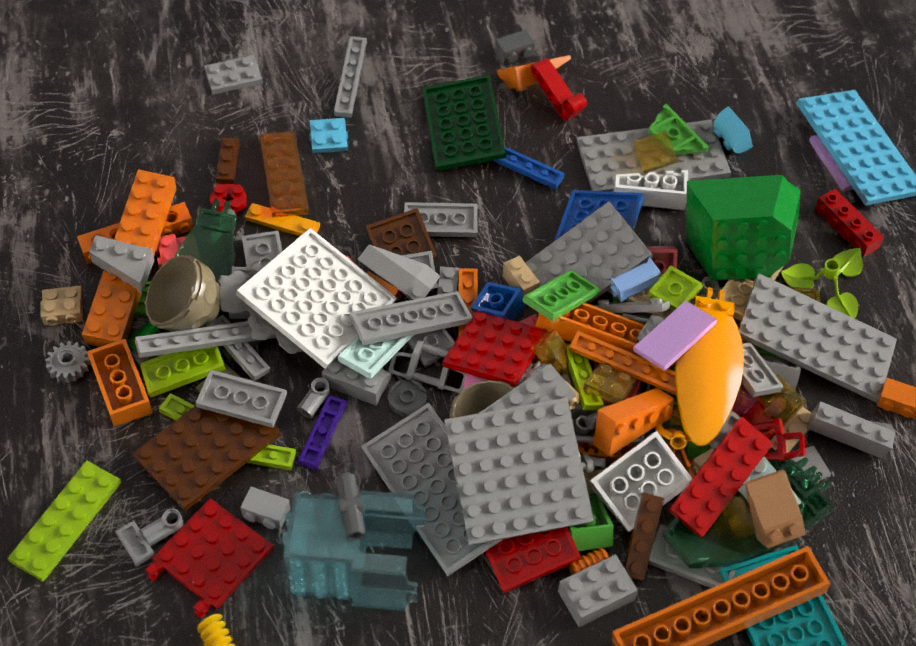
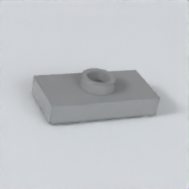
[115,521,155,566]

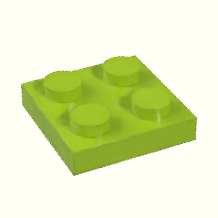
[649,266,703,311]

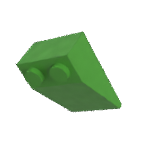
[567,493,613,552]

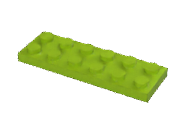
[8,461,121,582]

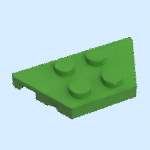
[648,104,709,155]

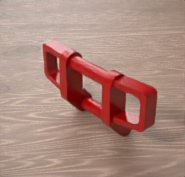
[751,418,806,461]

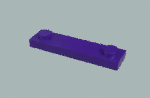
[298,395,347,470]

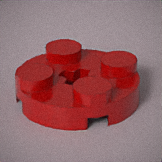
[210,184,247,216]

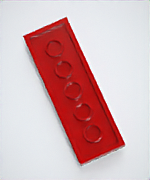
[668,417,773,538]

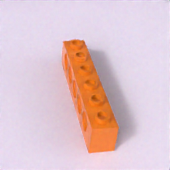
[77,202,194,264]

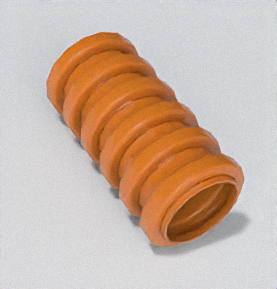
[569,548,609,575]

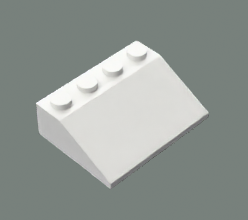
[587,431,692,532]

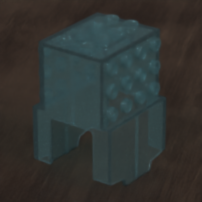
[283,490,426,611]

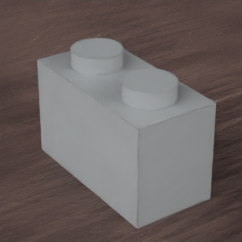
[240,487,291,530]

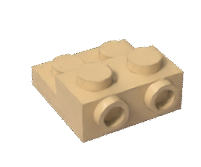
[41,286,83,326]

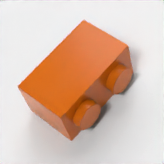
[876,378,916,419]

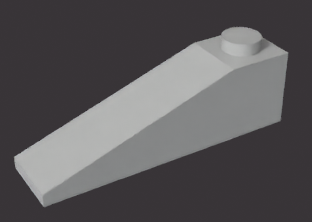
[357,244,440,300]

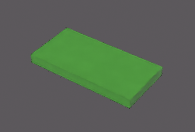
[523,270,600,322]

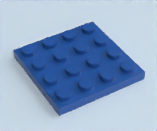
[555,190,644,241]

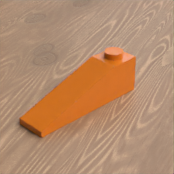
[497,55,571,91]

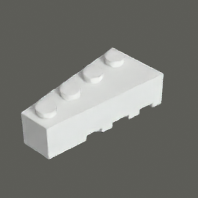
[613,170,688,210]

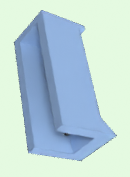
[610,257,661,302]

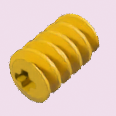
[197,614,235,646]

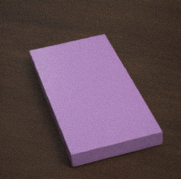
[633,301,717,371]

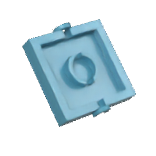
[309,118,348,153]

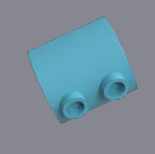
[713,106,753,153]

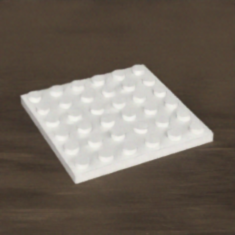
[235,228,397,369]

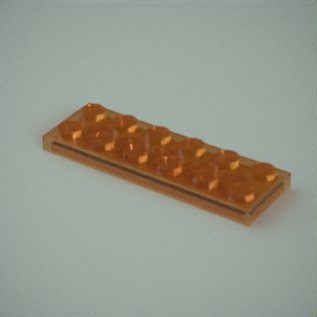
[259,131,309,217]

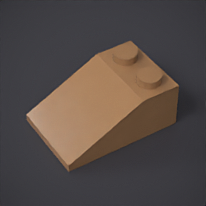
[745,470,806,548]

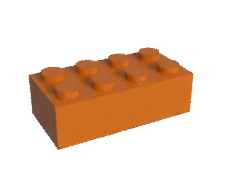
[87,339,153,427]

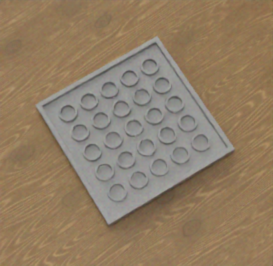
[444,398,594,546]

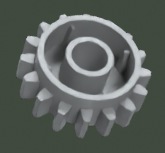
[45,341,91,383]

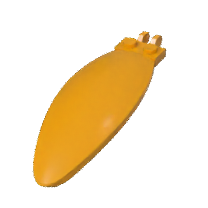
[675,287,744,446]

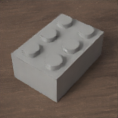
[558,555,638,627]

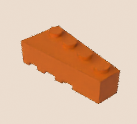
[593,388,675,456]

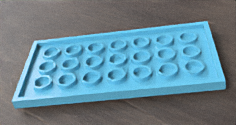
[796,90,916,206]

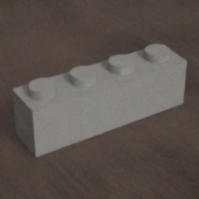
[807,401,896,459]

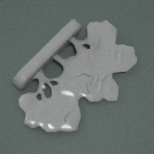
[218,263,303,354]

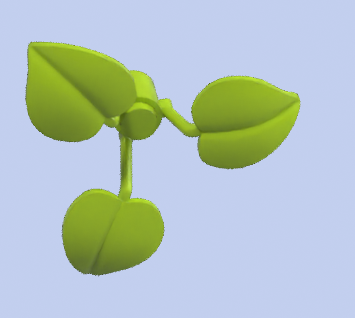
[781,248,863,319]

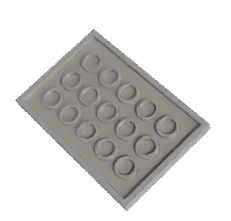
[526,202,653,304]

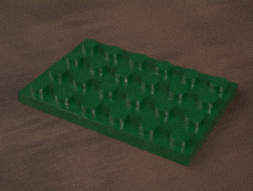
[422,74,506,171]

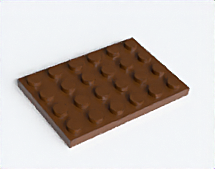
[132,406,281,511]

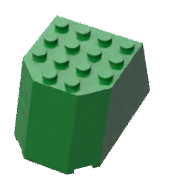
[686,175,801,281]

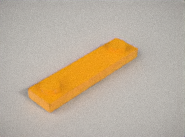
[245,203,320,236]

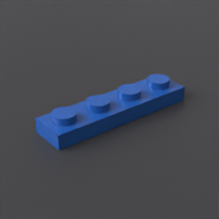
[493,146,565,189]

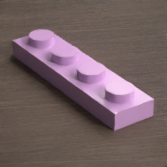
[809,135,853,192]

